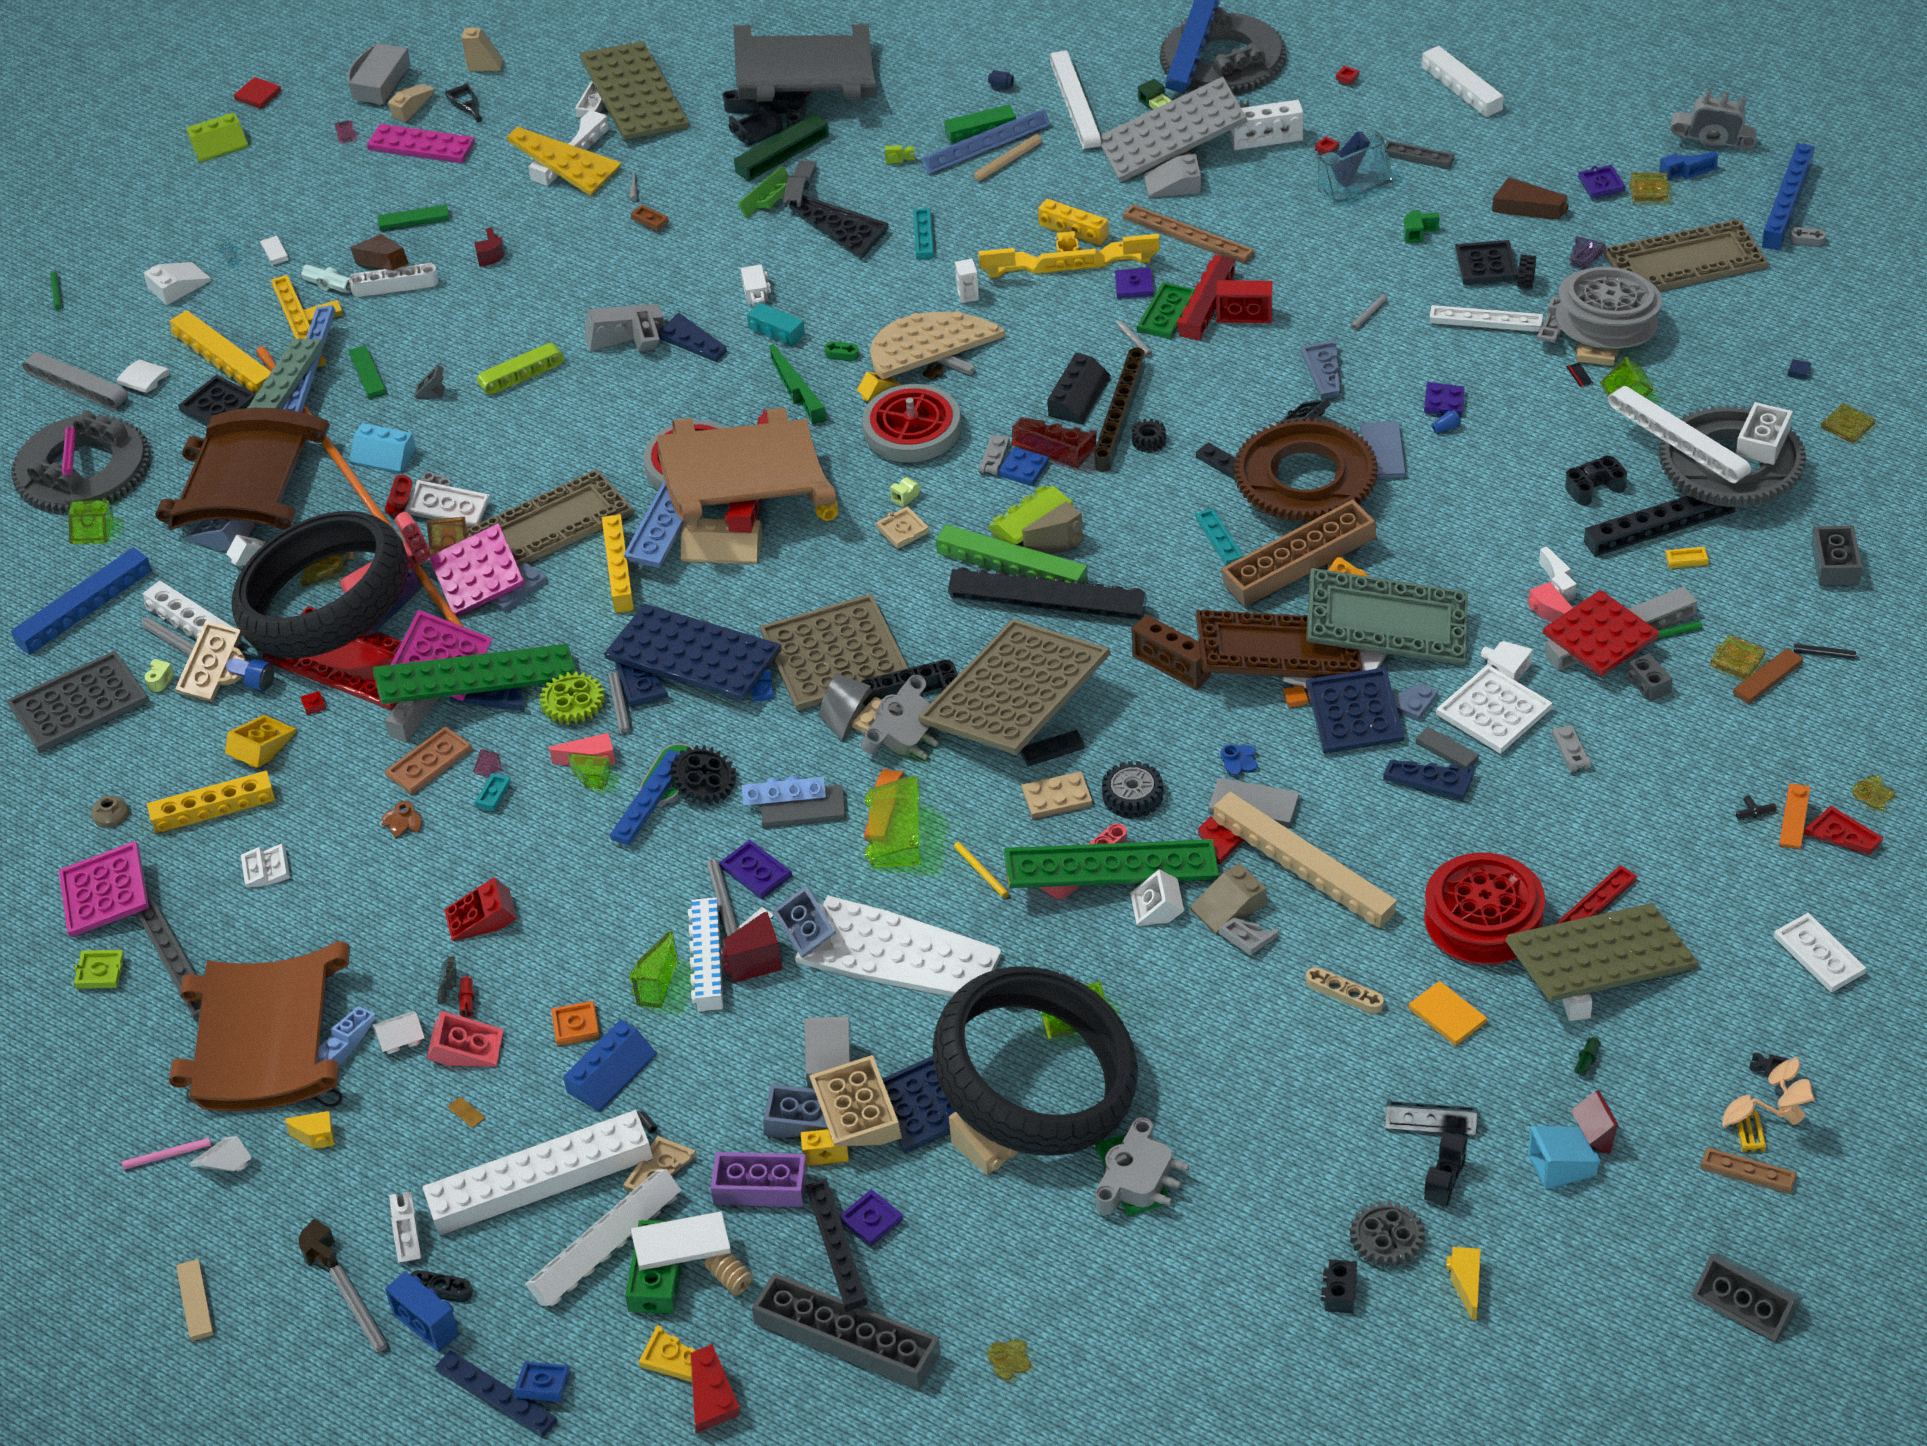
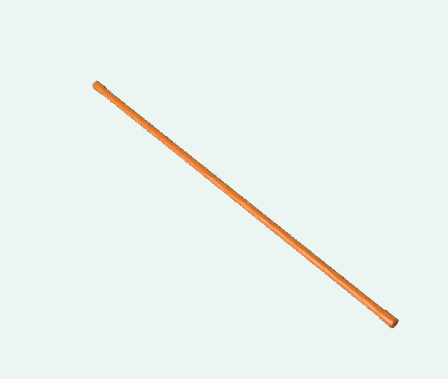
[256,346,464,627]

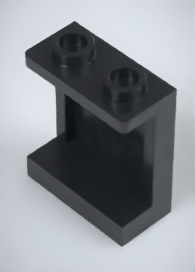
[728,101,783,147]

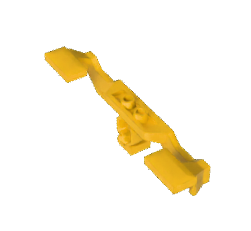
[978,231,1160,278]

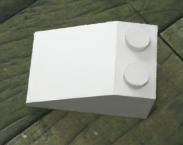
[143,262,212,305]

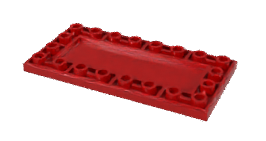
[262,606,402,711]

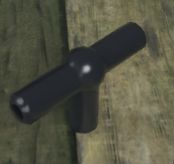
[1736,795,1777,819]

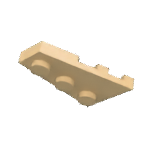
[623,1136,697,1193]

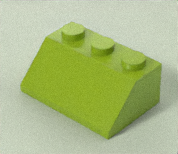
[186,112,248,162]

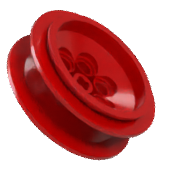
[1424,852,1545,965]

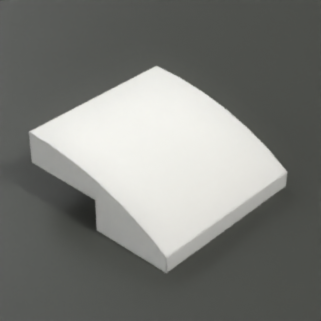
[117,359,169,393]
[241,843,290,887]

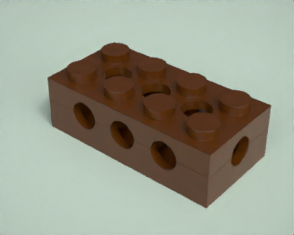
[1131,615,1211,690]

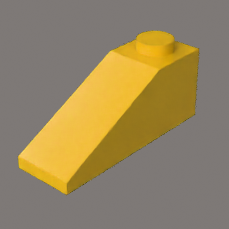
[1446,1247,1480,1320]

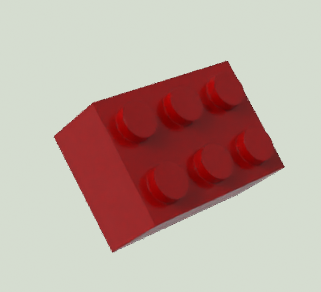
[1216,280,1273,323]

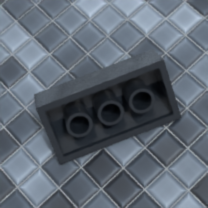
[1047,353,1111,425]

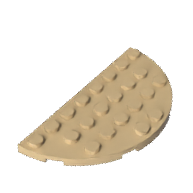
[870,311,1005,379]

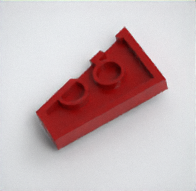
[1804,806,1883,855]

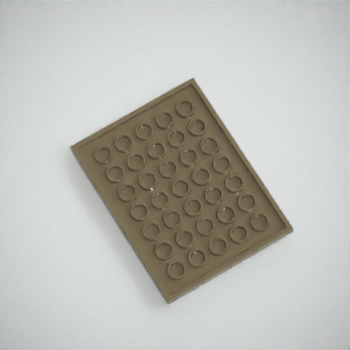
[918,619,1111,755]

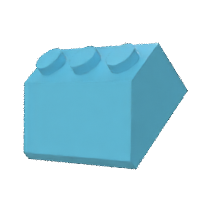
[349,423,416,474]

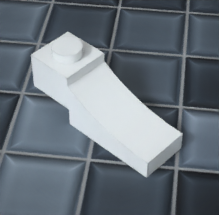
[1539,546,1577,602]

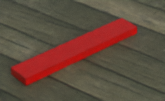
[1555,865,1637,924]

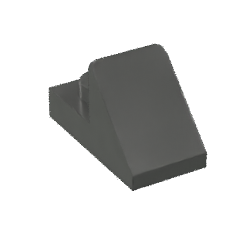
[414,365,445,399]

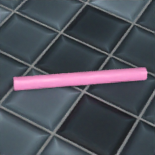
[122,1138,211,1170]

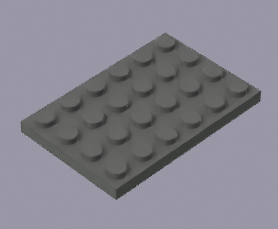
[6,651,149,752]

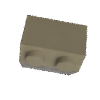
[1022,502,1083,554]
[1190,863,1267,935]

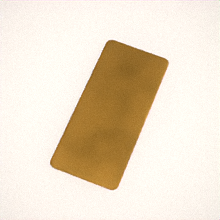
[448,1097,485,1128]

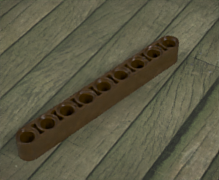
[1094,347,1145,472]

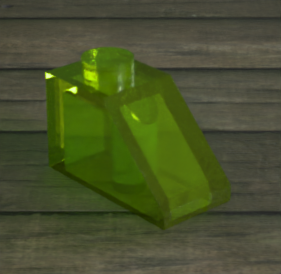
[568,754,611,790]

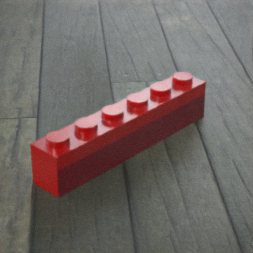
[1177,254,1235,341]

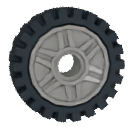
[1102,761,1163,818]

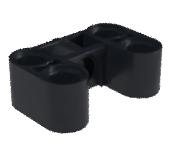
[1565,455,1627,506]
[1424,1132,1467,1206]

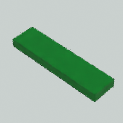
[378,204,449,231]
[348,345,386,399]

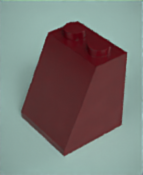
[721,912,782,983]

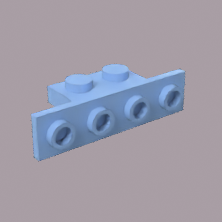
[742,776,826,806]

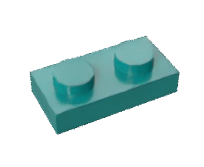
[475,773,512,812]

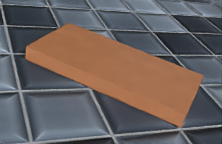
[384,726,473,795]

